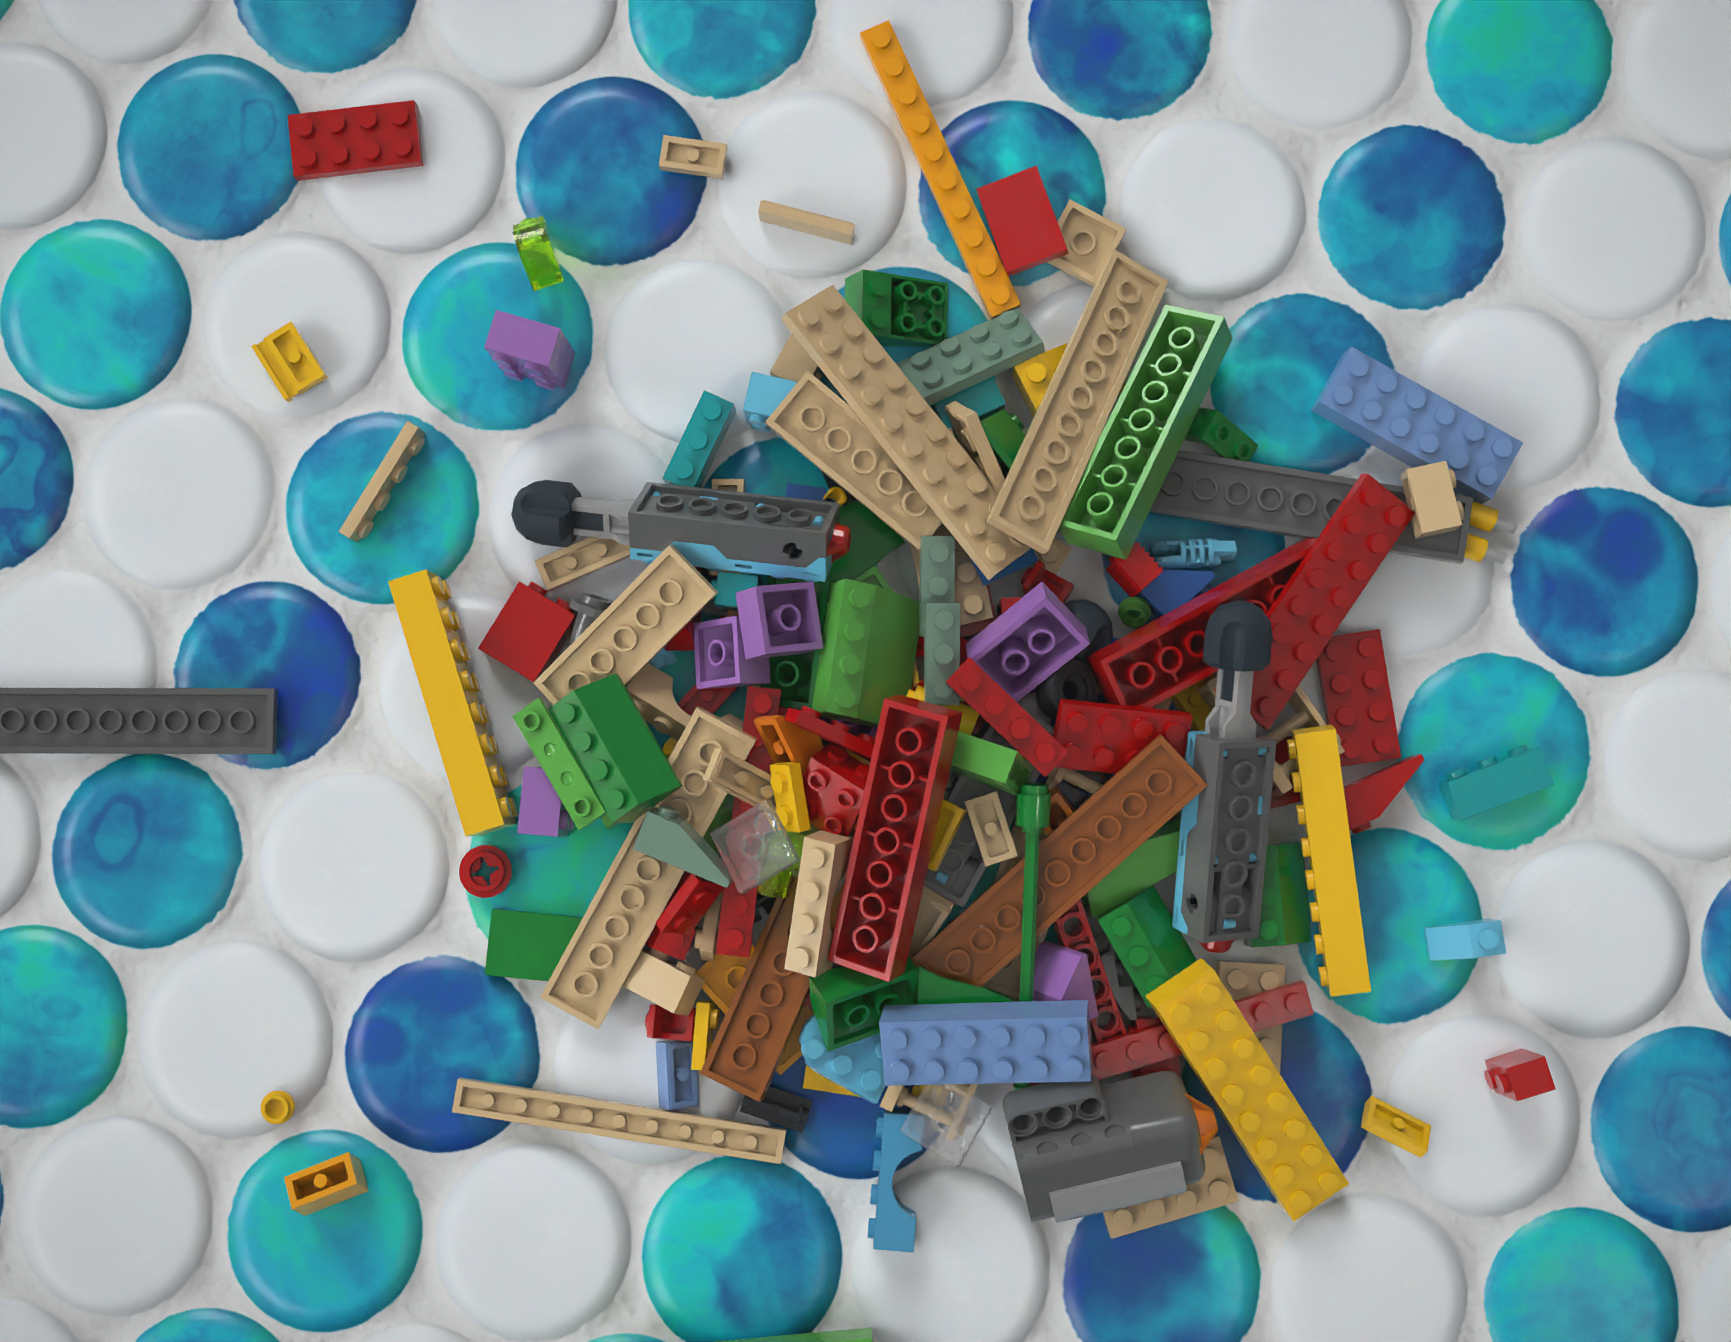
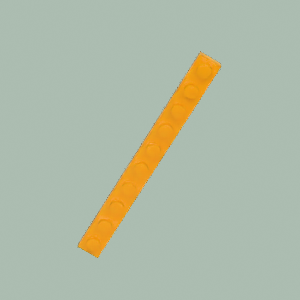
[860,20,1021,319]

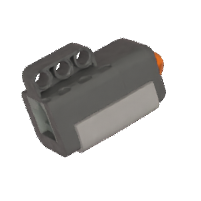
[1003,1070,1218,1223]

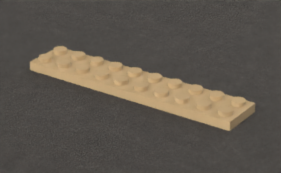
[986,249,1169,554]
[781,285,1031,580]
[540,706,757,1029]

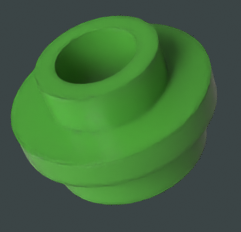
[1118,597,1151,628]

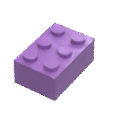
[484,310,575,390]
[965,582,1090,702]

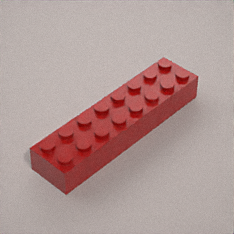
[1086,538,1317,708]
[828,694,963,982]

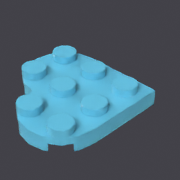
[799,1014,885,1104]

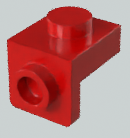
[1021,560,1074,604]
[645,1004,696,1042]

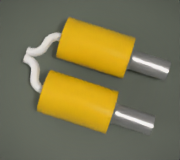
[1464,501,1517,564]

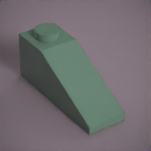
[633,805,736,888]

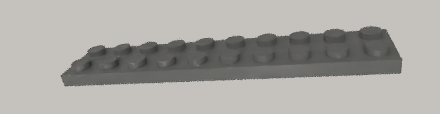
[1149,451,1473,564]
[0,688,278,754]

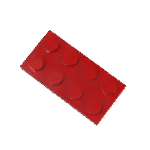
[287,100,424,181]
[1316,629,1401,767]
[1053,699,1193,773]

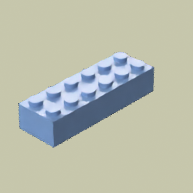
[1311,346,1523,504]
[879,1000,1092,1086]

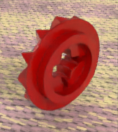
[459,845,512,898]

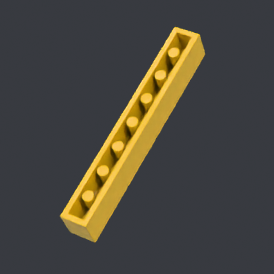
[1287,725,1371,997]

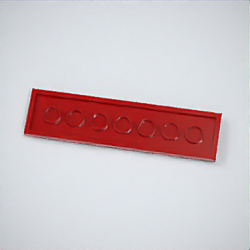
[1214,473,1415,730]

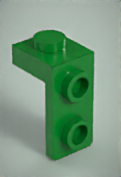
[1185,408,1258,462]

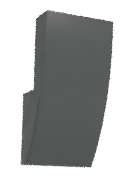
[1099,952,1141,1020]

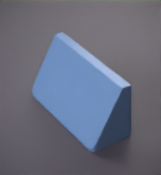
[656,1040,699,1110]

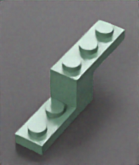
[919,536,960,705]

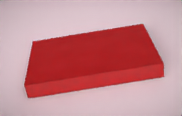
[976,166,1069,277]

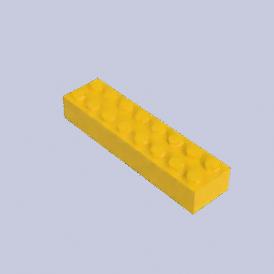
[388,569,518,837]
[1145,958,1349,1222]

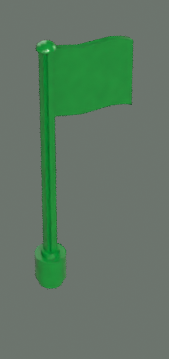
[918,782,1051,1090]

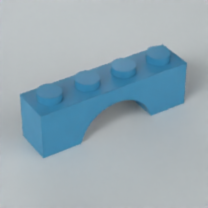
[867,1109,924,1253]

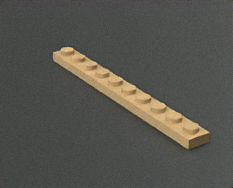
[452,1077,786,1164]

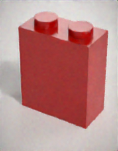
[478,581,576,682]

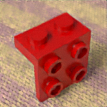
[802,743,869,837]
[656,871,724,935]

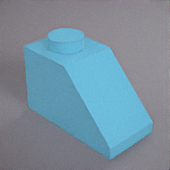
[1424,918,1506,961]

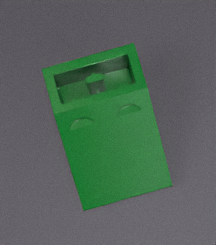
[845,269,948,347]

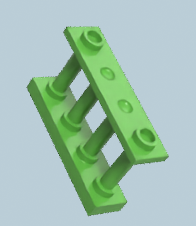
[512,698,620,831]

